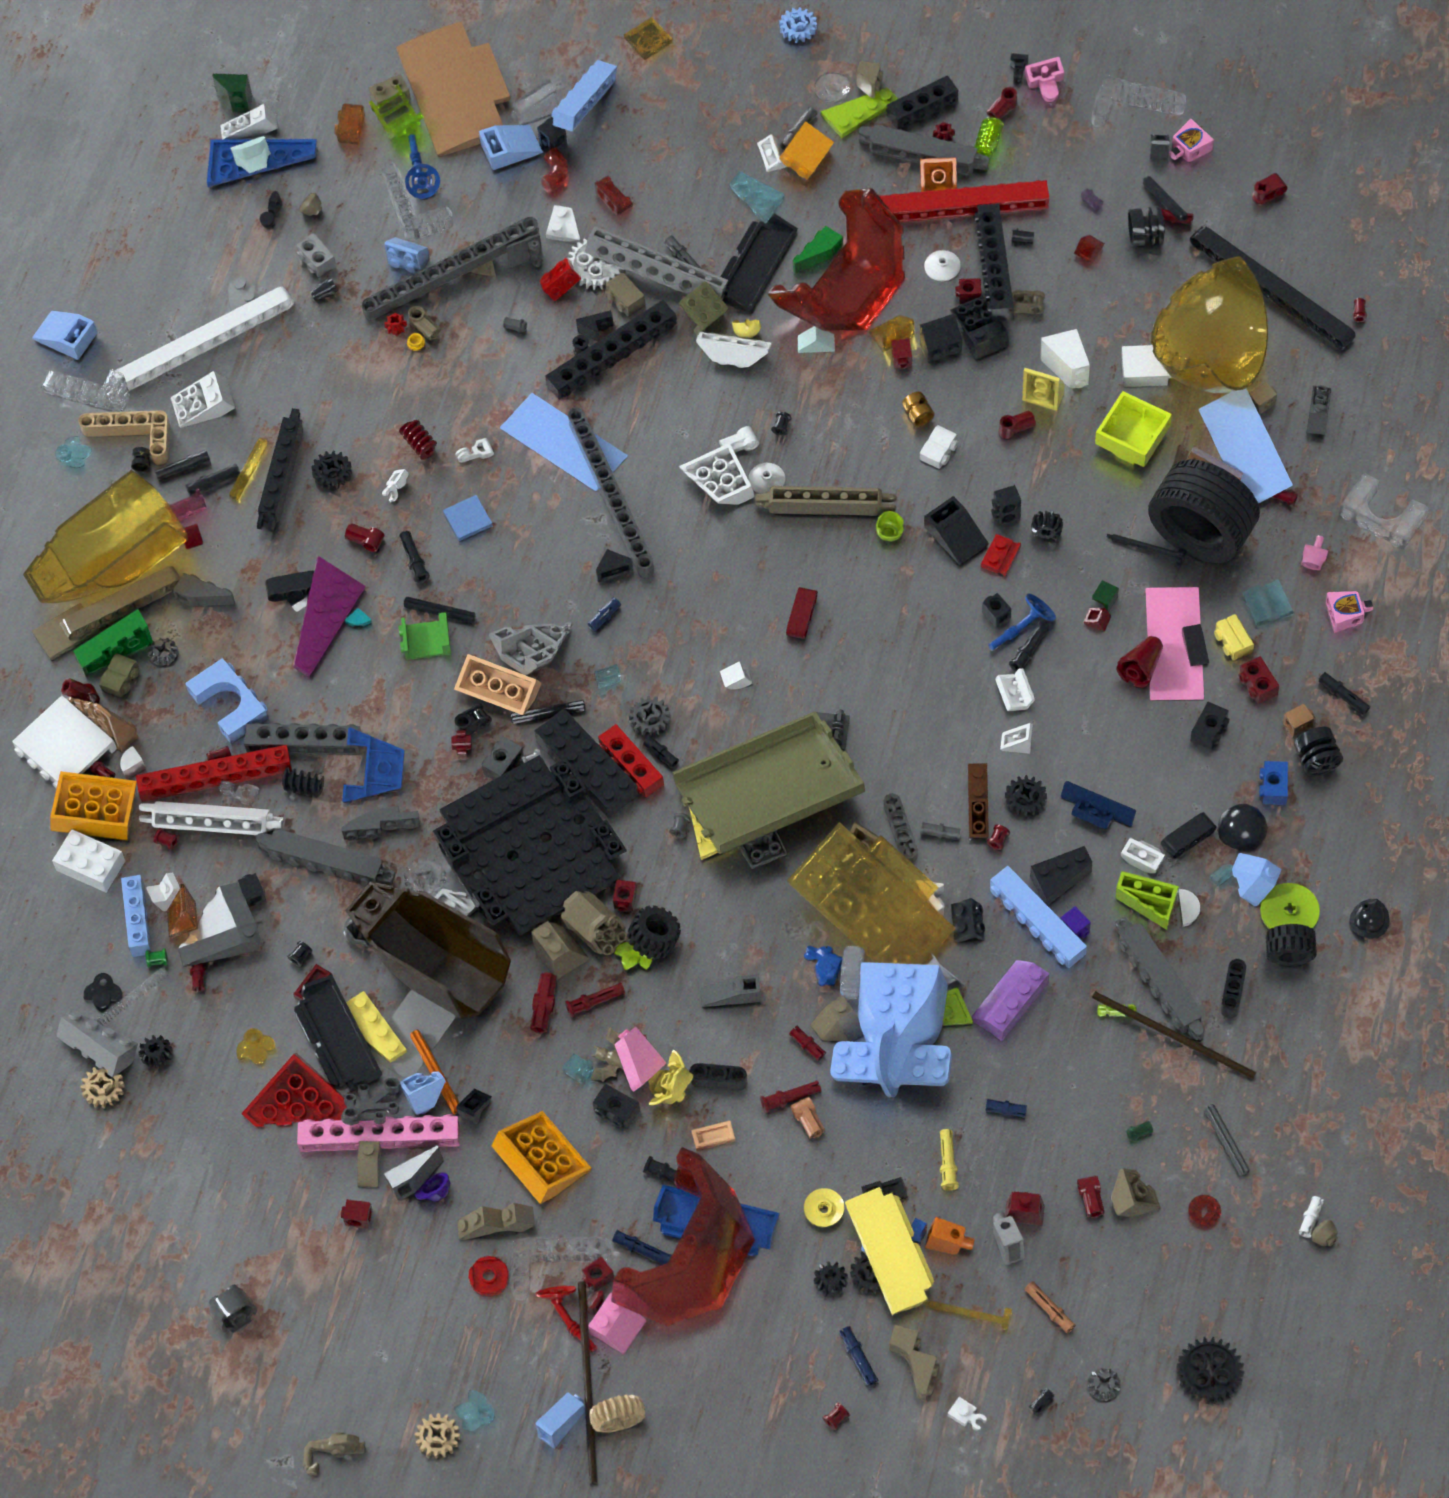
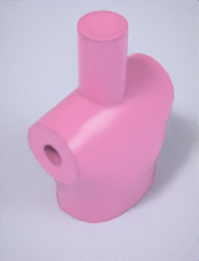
[1302,535,1328,570]

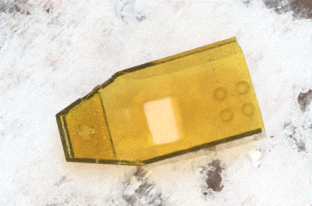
[23,469,188,603]

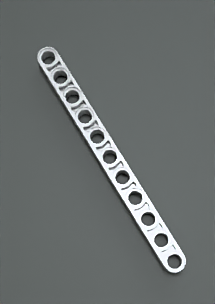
[112,286,294,393]

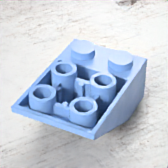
[479,125,543,170]
[32,311,97,360]

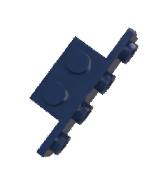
[1061,781,1136,830]

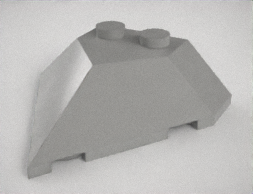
[489,622,572,676]

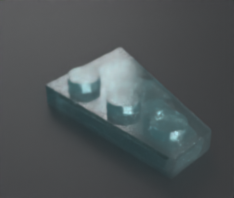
[730,171,784,223]

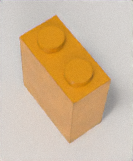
[779,121,834,180]

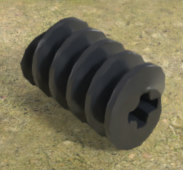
[282,767,324,798]

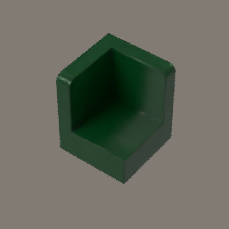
[1092,580,1119,612]

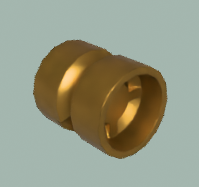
[902,391,935,427]

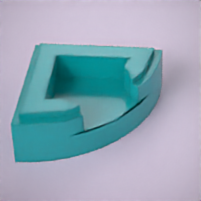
[345,608,372,627]

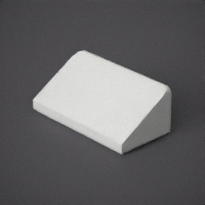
[757,134,787,172]

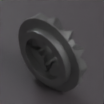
[147,637,178,665]
[1087,1368,1121,1401]

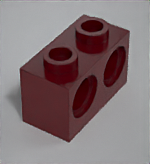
[1238,656,1279,704]

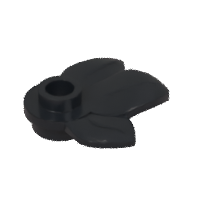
[83,973,123,1012]

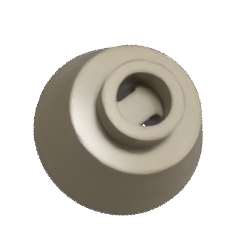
[299,193,322,216]
[1311,1220,1338,1246]

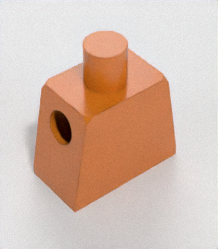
[925,1217,975,1255]

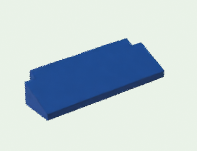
[653,1185,780,1256]

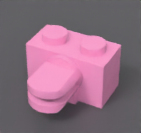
[1024,57,1064,102]

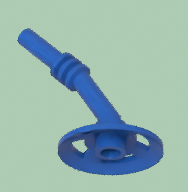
[405,134,440,199]
[988,594,1056,650]

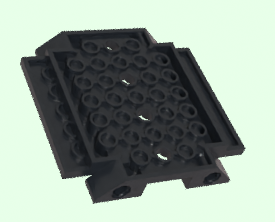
[433,755,627,936]

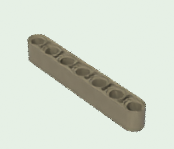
[60,566,180,641]

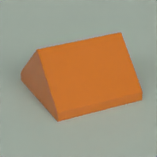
[920,157,957,192]

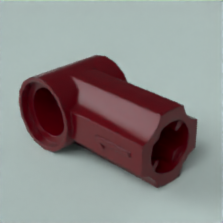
[987,87,1017,122]
[998,411,1036,439]
[344,523,385,552]
[61,678,100,704]
[1077,1175,1105,1218]

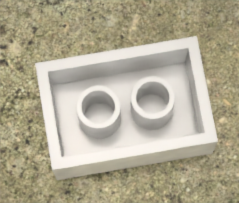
[52,829,125,893]

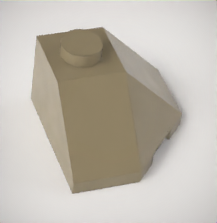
[810,995,864,1042]
[1111,1168,1160,1217]

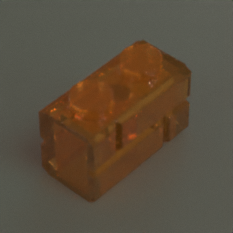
[334,103,365,144]

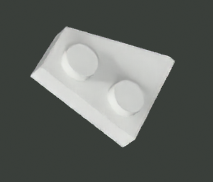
[546,205,580,243]

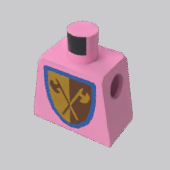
[1169,119,1214,162]
[1326,591,1373,633]

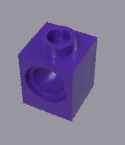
[1060,906,1091,939]

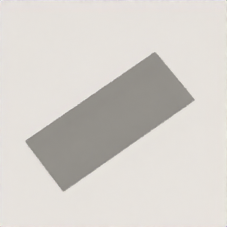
[370,989,456,1078]

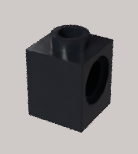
[982,593,1011,627]
[238,873,266,907]

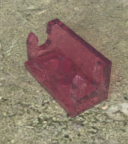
[165,488,207,523]

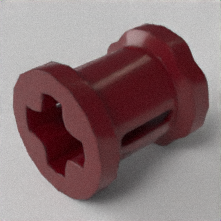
[986,824,1010,850]
[153,828,179,851]
[822,1402,850,1430]

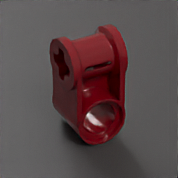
[1252,173,1288,204]

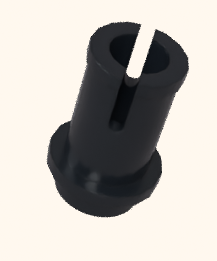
[1012,228,1034,243]
[1029,1388,1054,1415]

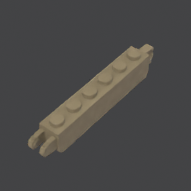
[755,486,897,516]

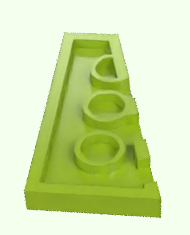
[821,87,898,138]

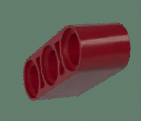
[786,587,818,639]

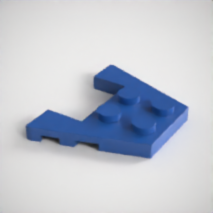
[342,727,405,803]

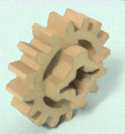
[80,1067,125,1108]
[415,1413,460,1459]

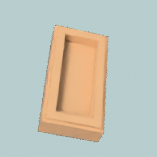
[691,1121,735,1151]

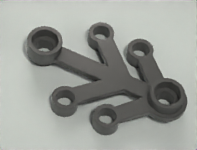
[341,1078,400,1126]

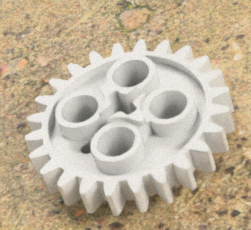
[568,239,624,290]

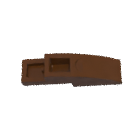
[968,763,989,838]

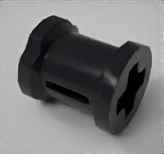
[572,335,589,356]
[771,411,792,436]
[287,941,313,967]

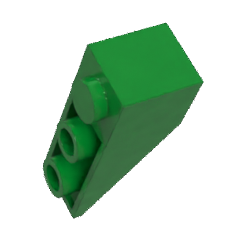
[792,226,843,273]

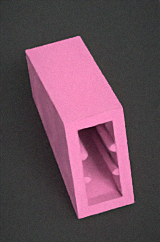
[614,1027,666,1092]

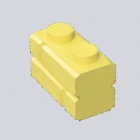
[1214,614,1254,661]

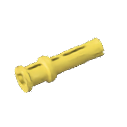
[940,1129,959,1191]

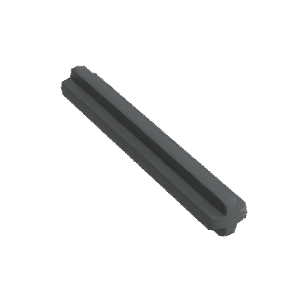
[1205,1104,1250,1176]

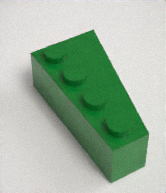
[73,609,153,676]

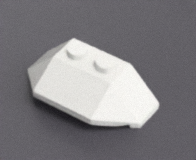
[696,332,772,368]

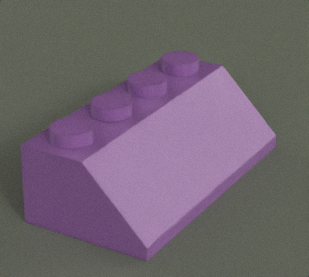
[971,960,1049,1041]

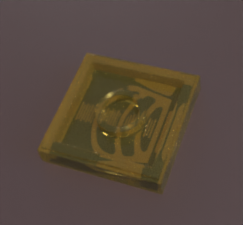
[624,17,673,60]

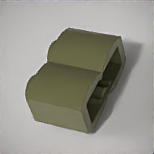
[99,653,139,698]

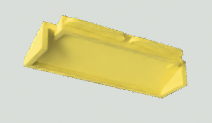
[845,1187,934,1315]

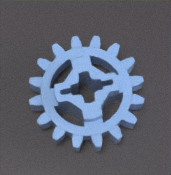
[779,7,817,43]

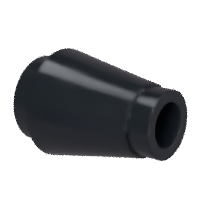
[310,278,338,301]

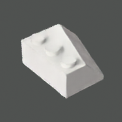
[679,443,755,505]

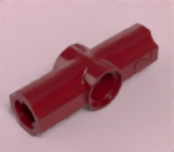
[530,972,557,1033]

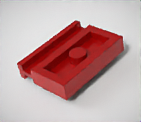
[981,534,1021,577]

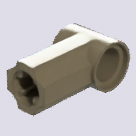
[408,306,441,341]

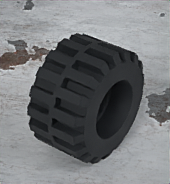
[627,905,681,959]
[1266,924,1317,966]

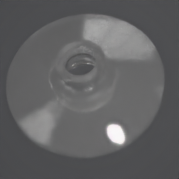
[815,72,850,102]

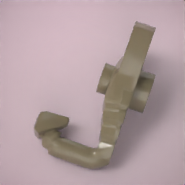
[303,1433,365,1476]

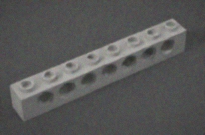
[584,226,728,299]

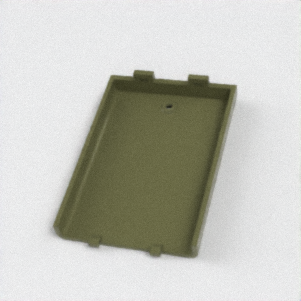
[672,711,865,854]

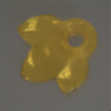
[236,1028,275,1065]

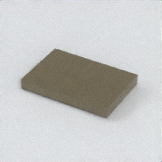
[32,603,100,661]

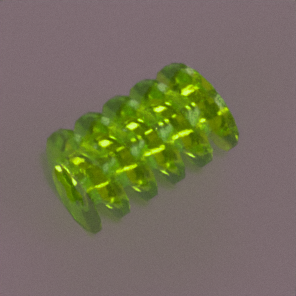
[974,117,1004,157]

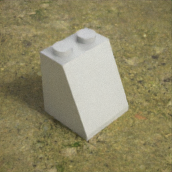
[1040,329,1090,389]

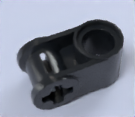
[454,703,492,735]

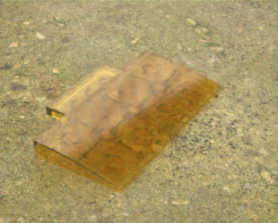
[786,822,955,965]

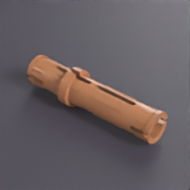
[1024,1281,1076,1334]

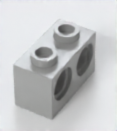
[296,233,336,277]

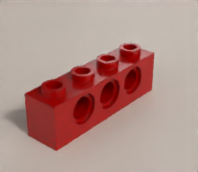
[598,724,664,798]

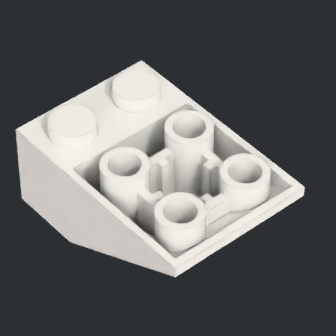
[171,371,235,428]

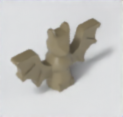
[591,1027,624,1082]

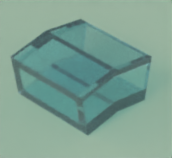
[594,664,621,689]

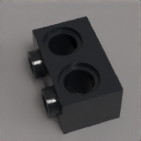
[991,485,1021,526]

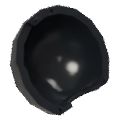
[1217,804,1268,851]

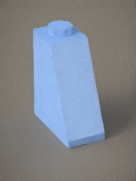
[535,1393,585,1449]

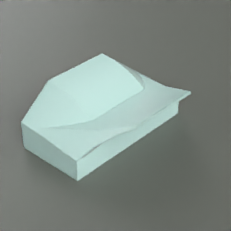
[231,136,270,173]

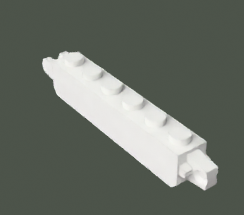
[139,801,283,835]

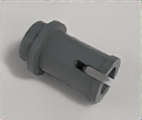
[503,317,527,333]

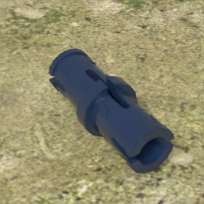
[587,597,621,632]
[985,1099,1027,1118]

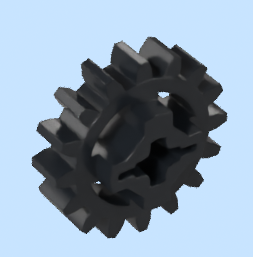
[311,450,352,489]
[1005,775,1047,817]
[850,1252,882,1295]

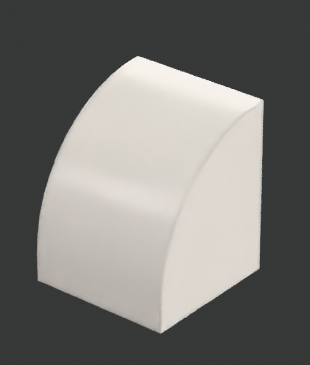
[720,661,753,689]
[120,746,146,780]

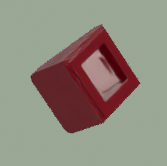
[179,524,203,549]
[1083,608,1111,631]
[587,1291,605,1316]

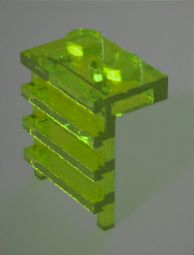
[368,84,424,139]

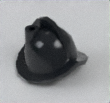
[1349,899,1390,939]

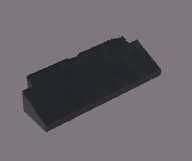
[720,213,798,313]
[294,975,382,1093]

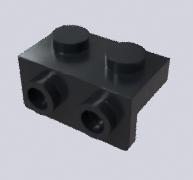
[951,898,985,942]

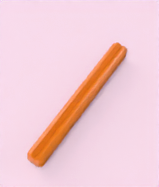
[410,1030,459,1115]

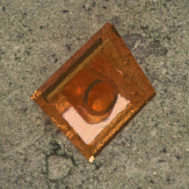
[167,884,198,938]

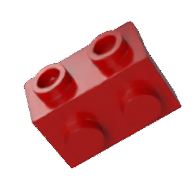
[539,257,581,301]

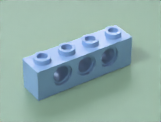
[121,875,152,957]

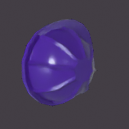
[415,1172,450,1202]

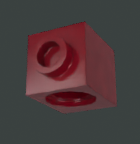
[955,278,981,304]
[891,338,912,369]
[613,880,637,912]
[341,1199,373,1228]
[582,1256,615,1291]

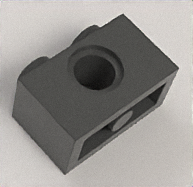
[482,736,524,780]

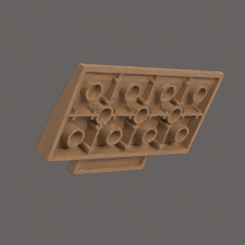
[396,21,511,157]

